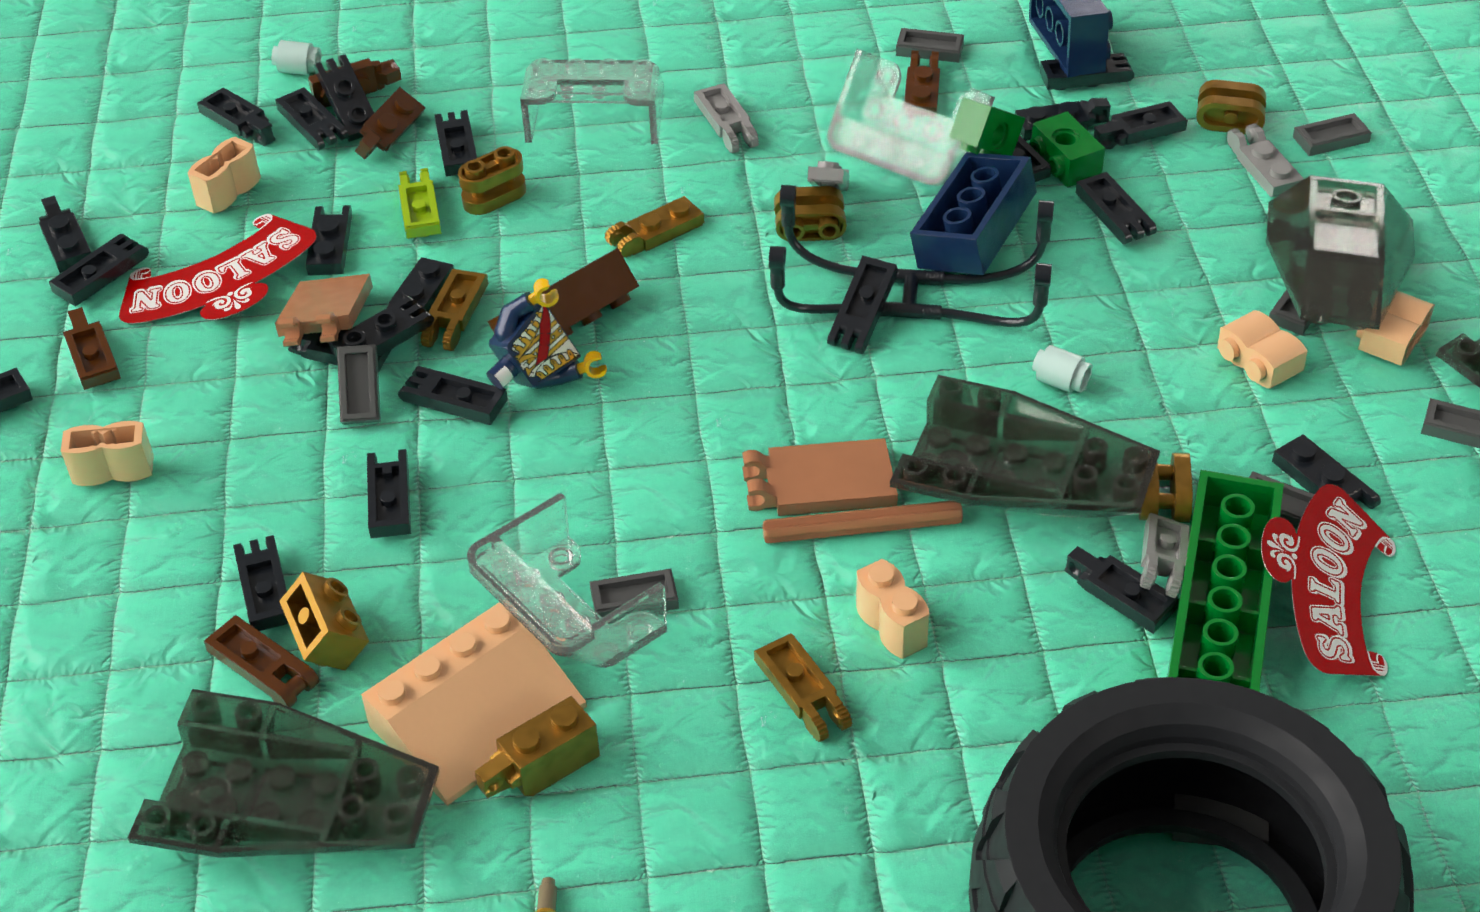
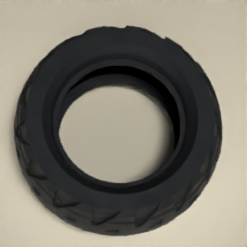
[969,677,1414,912]

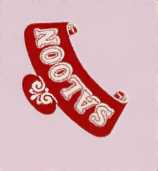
[119,214,317,324]
[1261,484,1396,676]

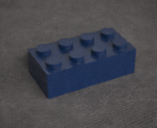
[1029,0,1113,78]
[910,152,1037,275]

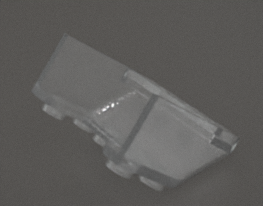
[827,49,995,186]
[520,58,664,144]
[467,492,667,668]

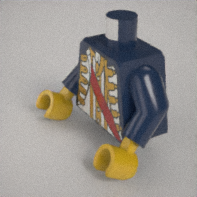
[486,278,607,389]

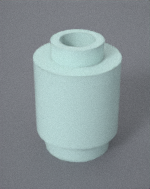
[271,40,322,75]
[1032,345,1093,393]

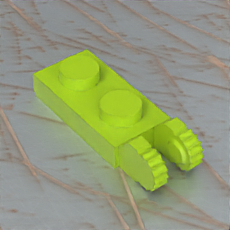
[398,168,442,239]

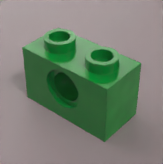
[949,97,1026,156]
[1029,111,1105,188]

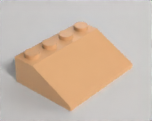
[361,601,587,806]

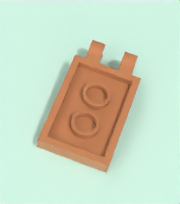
[275,274,373,347]
[742,438,898,516]

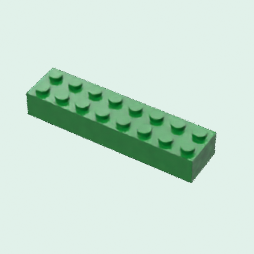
[1167,470,1284,692]

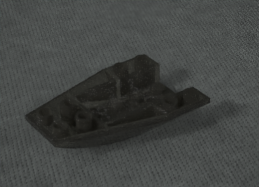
[1265,175,1415,330]
[890,375,1160,518]
[127,689,440,858]

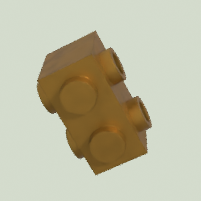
[279,572,369,670]

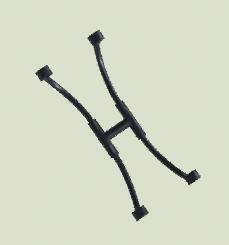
[769,185,1054,327]

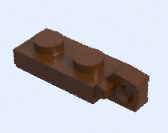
[308,58,402,107]
[355,87,426,159]
[63,307,121,390]

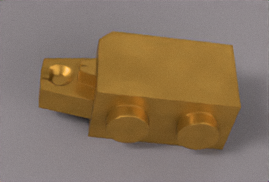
[475,696,600,799]

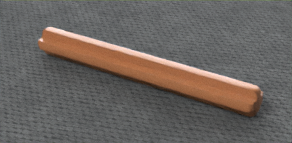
[762,500,963,543]

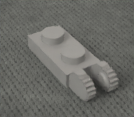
[694,83,759,153]
[1226,123,1304,197]
[807,161,850,191]
[1140,513,1190,598]

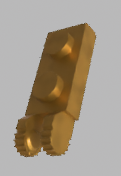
[604,196,704,258]
[421,269,489,351]
[754,633,853,742]

